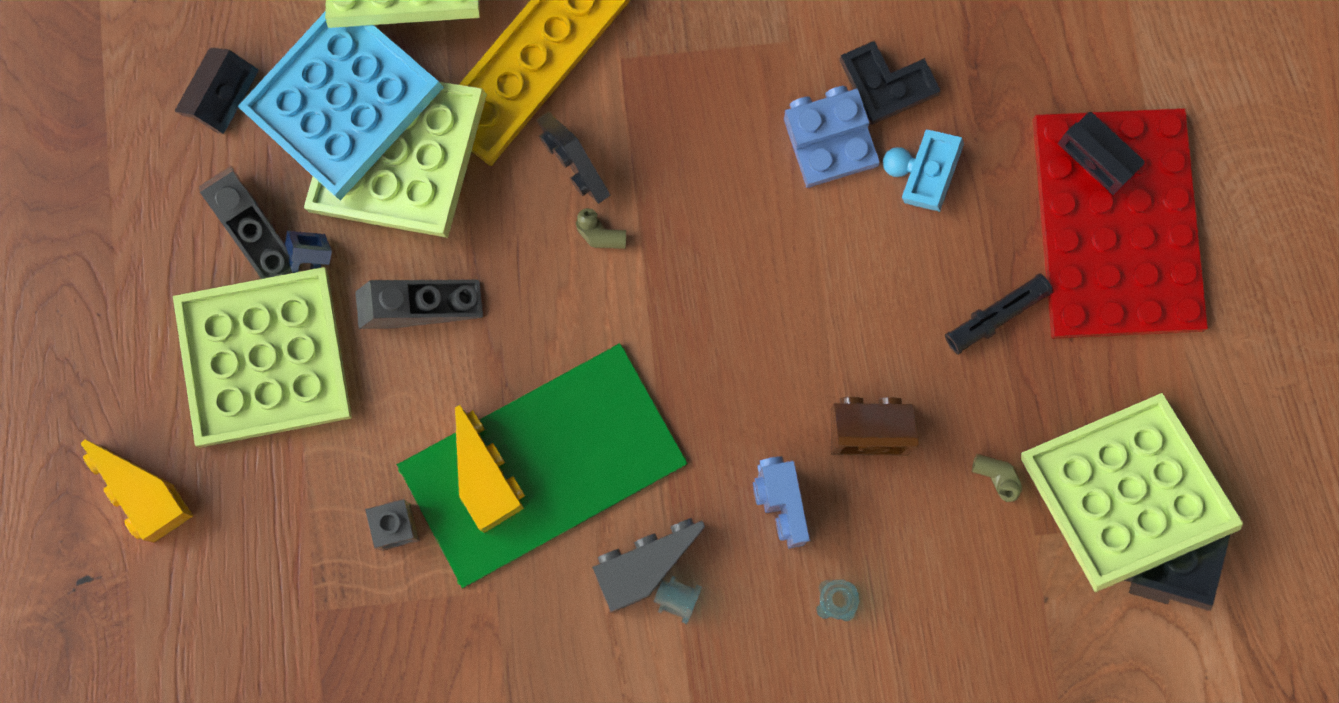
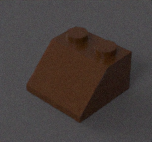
[831,397,919,456]

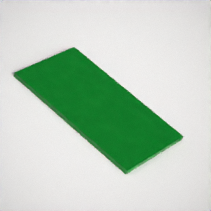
[396,343,688,589]

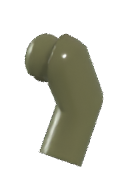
[576,208,626,249]
[972,454,1022,502]

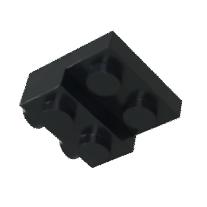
[1124,534,1231,611]

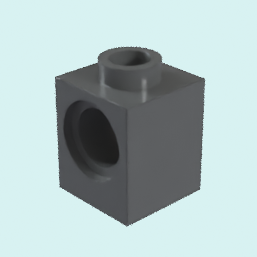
[365,499,420,551]

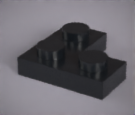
[839,40,941,125]
[536,111,610,204]

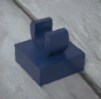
[285,231,332,273]

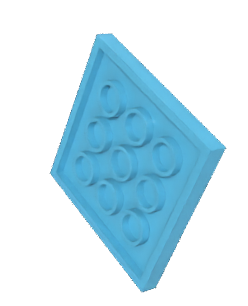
[238,12,444,201]

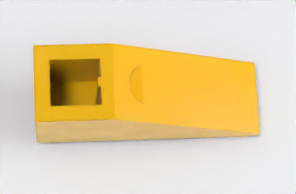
[455,405,525,533]
[80,440,193,543]

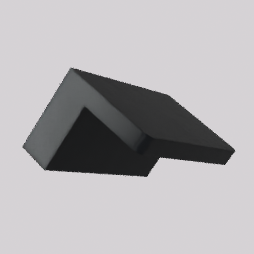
[175,48,259,134]
[1057,112,1144,195]

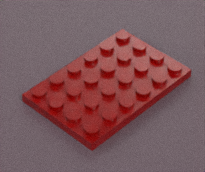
[1032,108,1208,339]

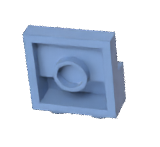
[784,86,880,188]
[753,456,809,549]

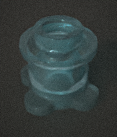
[653,575,702,624]
[816,580,859,621]

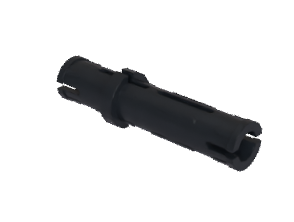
[945,273,1053,355]

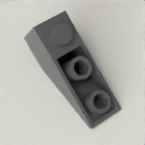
[199,166,292,279]
[355,280,483,329]
[592,518,705,613]

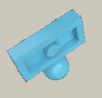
[883,129,964,212]

